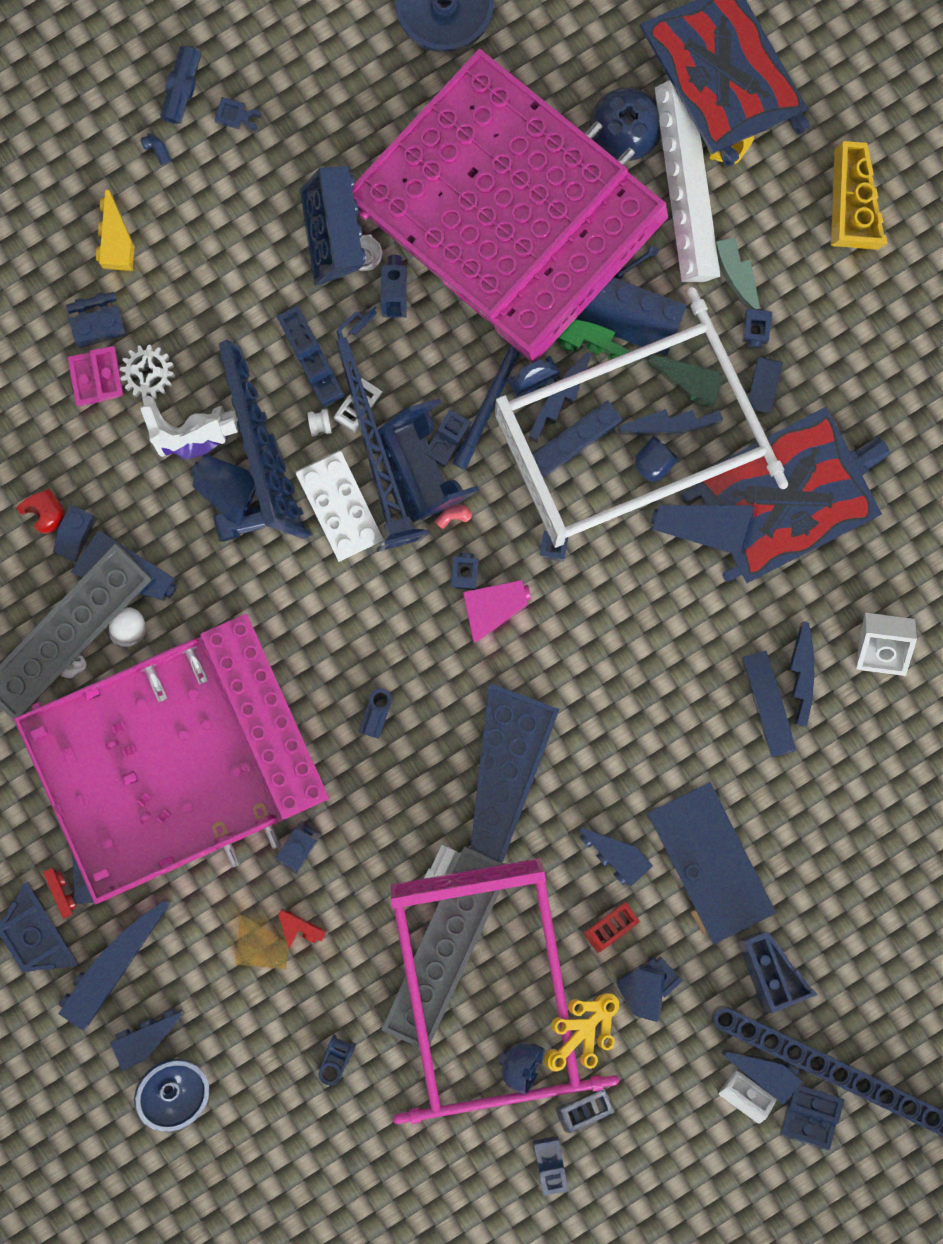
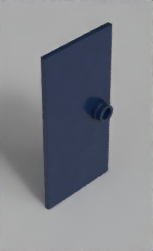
[648,782,776,945]

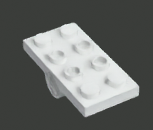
[295,450,383,562]

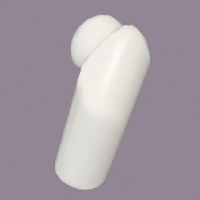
[61,655,86,679]

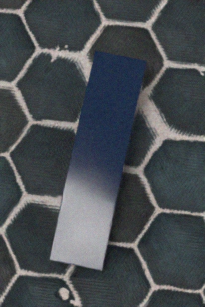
[276,306,345,407]
[528,352,592,443]
[618,409,723,436]
[788,621,815,727]
[742,651,796,758]

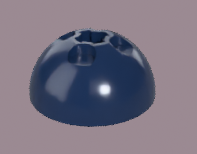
[590,87,661,161]

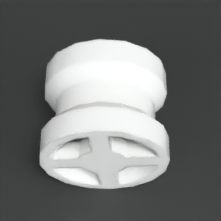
[307,409,332,437]

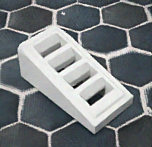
[334,378,382,433]

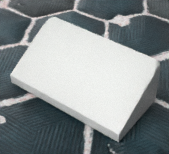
[719,1069,777,1123]

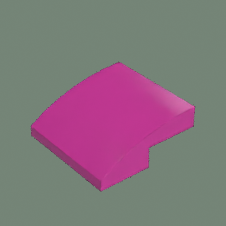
[68,346,123,407]

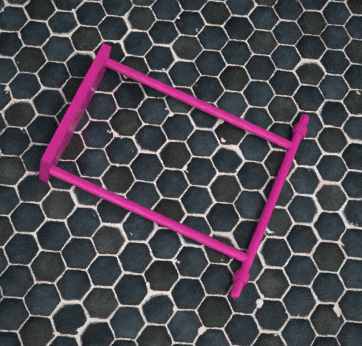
[391,858,619,1124]

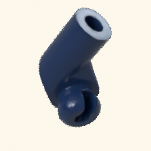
[140,133,172,165]

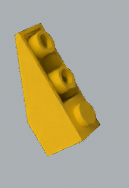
[96,190,135,271]

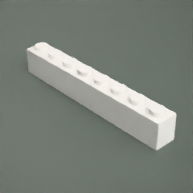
[655,80,720,282]

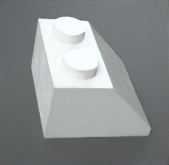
[856,613,917,676]

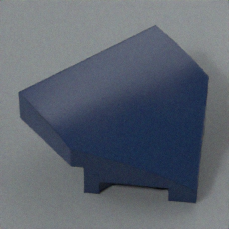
[616,965,665,1022]

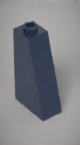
[651,505,756,555]
[71,530,177,601]

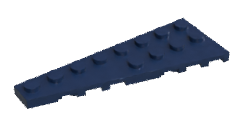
[219,339,311,539]
[470,683,559,862]

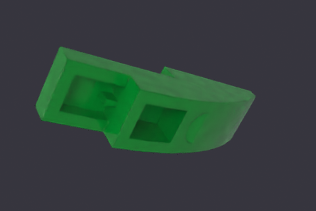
[556,320,632,365]

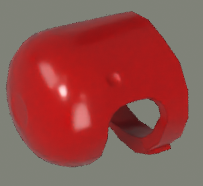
[16,489,66,534]

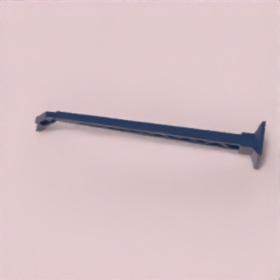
[336,306,429,552]

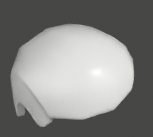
[359,234,383,271]

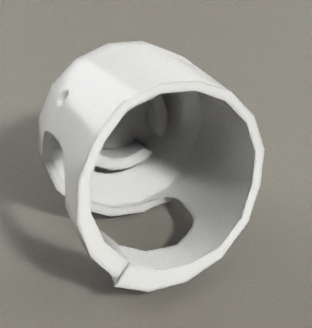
[108,607,146,647]

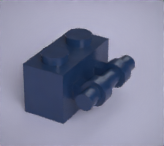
[66,291,128,348]

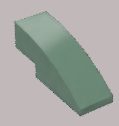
[716,238,760,310]

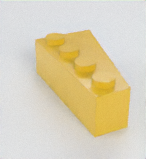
[831,141,888,250]

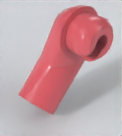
[434,504,472,529]

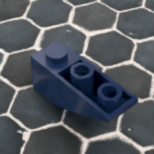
[578,827,653,886]
[110,1008,185,1071]

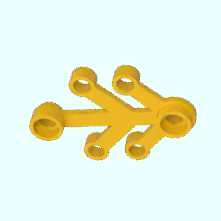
[543,993,619,1071]

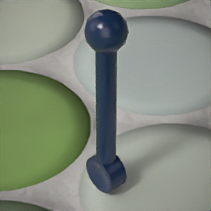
[615,246,658,279]

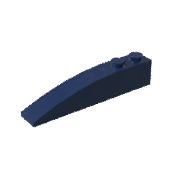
[58,899,172,1031]

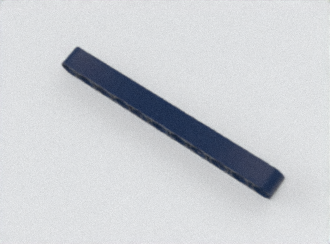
[712,1005,943,1136]

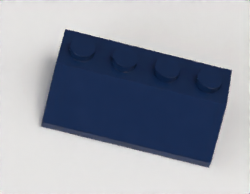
[575,277,687,357]

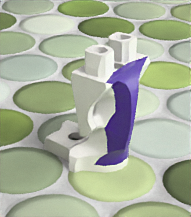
[140,396,239,459]

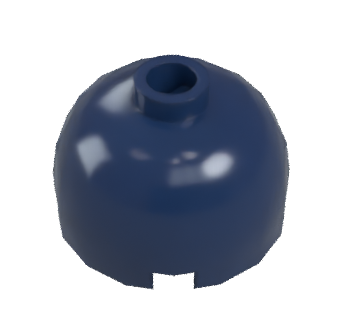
[499,1042,545,1095]

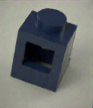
[742,309,772,348]
[540,530,568,562]
[451,553,479,590]
[643,956,683,998]

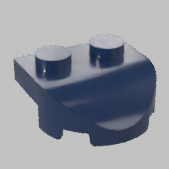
[507,356,560,399]

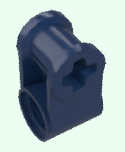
[318,1034,356,1086]

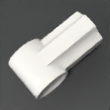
[425,845,461,878]

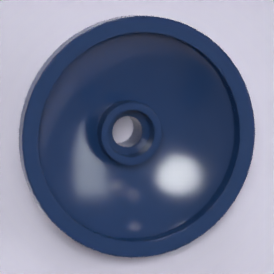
[134,1059,209,1132]

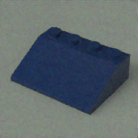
[299,166,366,286]

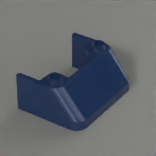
[373,399,479,522]

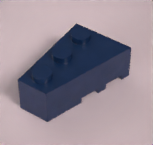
[737,931,818,1013]

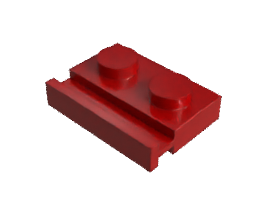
[43,868,76,919]

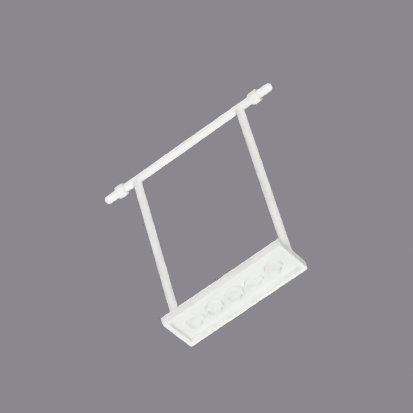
[495,287,788,548]

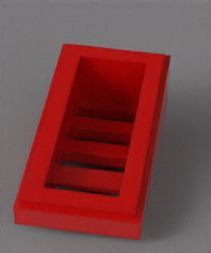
[583,902,640,953]

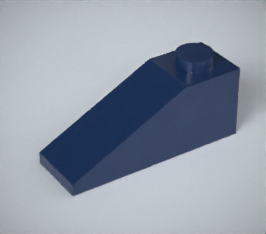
[721,1049,802,1105]

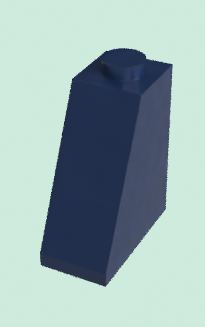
[191,454,256,526]

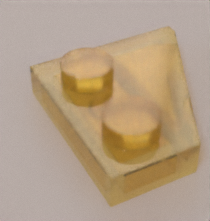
[236,915,289,969]

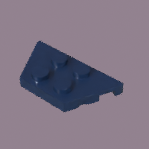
[0,882,79,972]

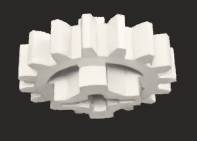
[120,345,175,399]

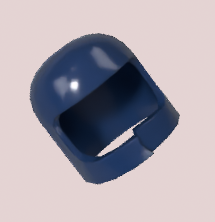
[634,435,679,482]

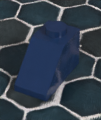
[53,504,98,563]

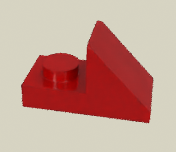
[278,908,327,949]

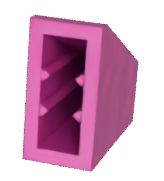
[463,580,531,643]

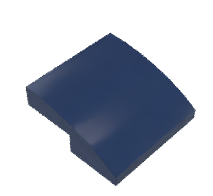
[780,1085,844,1151]

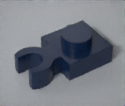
[215,97,261,131]

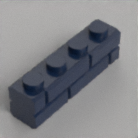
[532,400,622,479]

